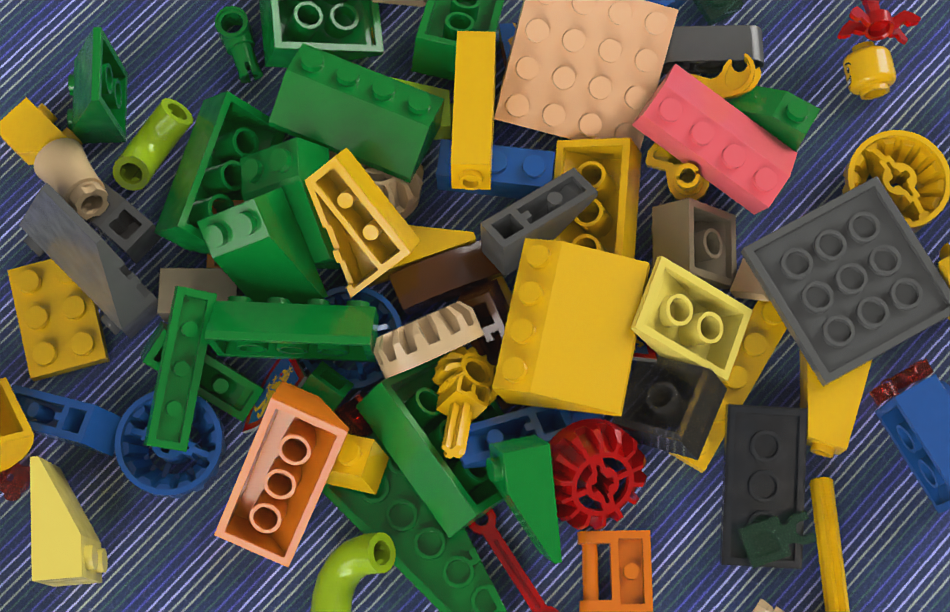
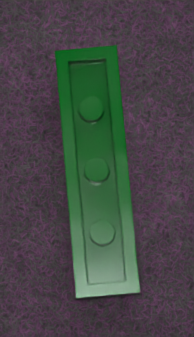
[144,286,217,452]

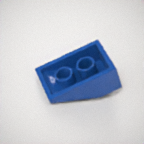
[875,374,950,514]

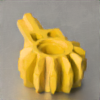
[432,346,498,459]

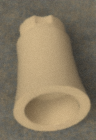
[34,138,109,220]

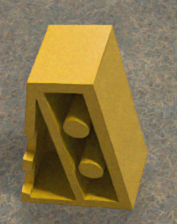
[304,147,421,298]

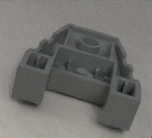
[19,183,158,339]

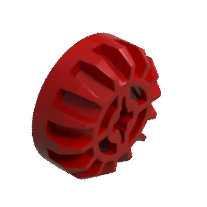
[549,418,647,530]

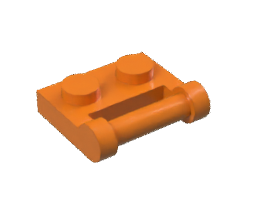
[577,530,653,612]

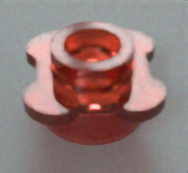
[0,463,30,501]

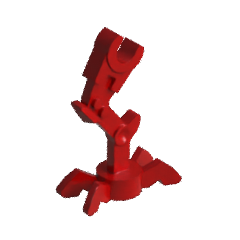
[837,0,921,45]

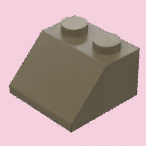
[651,198,737,289]

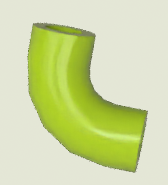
[113,98,194,191]
[310,532,396,612]

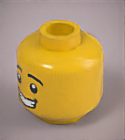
[843,41,896,100]

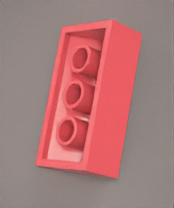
[632,63,797,215]

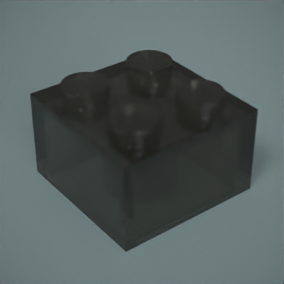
[612,356,727,460]

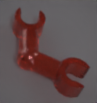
[869,359,934,406]

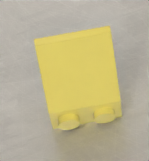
[631,256,752,383]
[30,456,108,587]

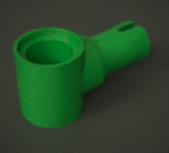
[215,6,263,83]

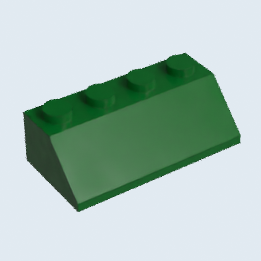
[269,43,445,183]
[154,91,285,255]
[205,296,379,362]

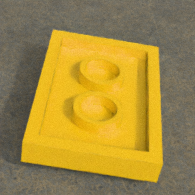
[7,259,110,381]

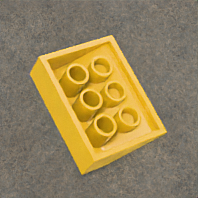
[492,238,650,417]

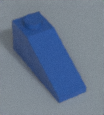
[12,385,122,456]
[460,406,573,469]

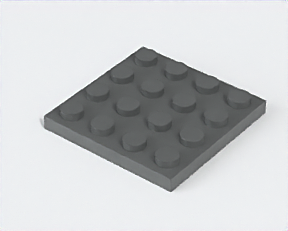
[741,176,950,387]

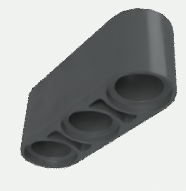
[662,25,765,74]

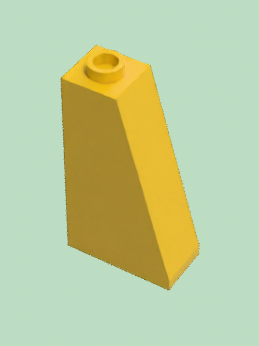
[451,31,496,190]
[799,349,872,458]

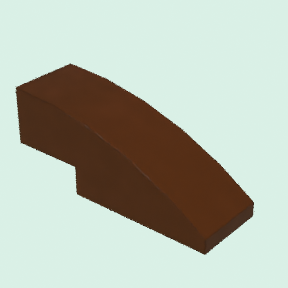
[388,240,515,315]

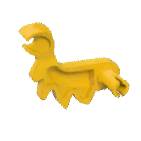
[645,53,761,201]

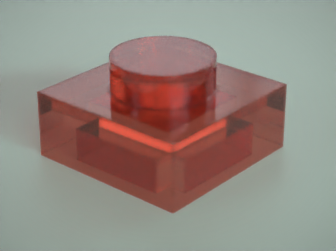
[334,394,373,438]

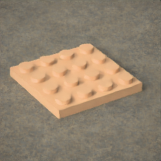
[494,0,678,150]

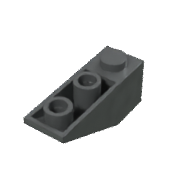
[87,181,162,264]

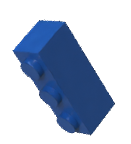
[436,139,555,199]

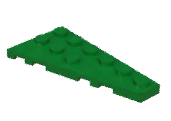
[322,432,507,612]

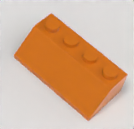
[214,380,349,568]

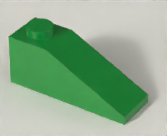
[710,78,821,152]
[140,321,264,422]
[486,435,562,564]

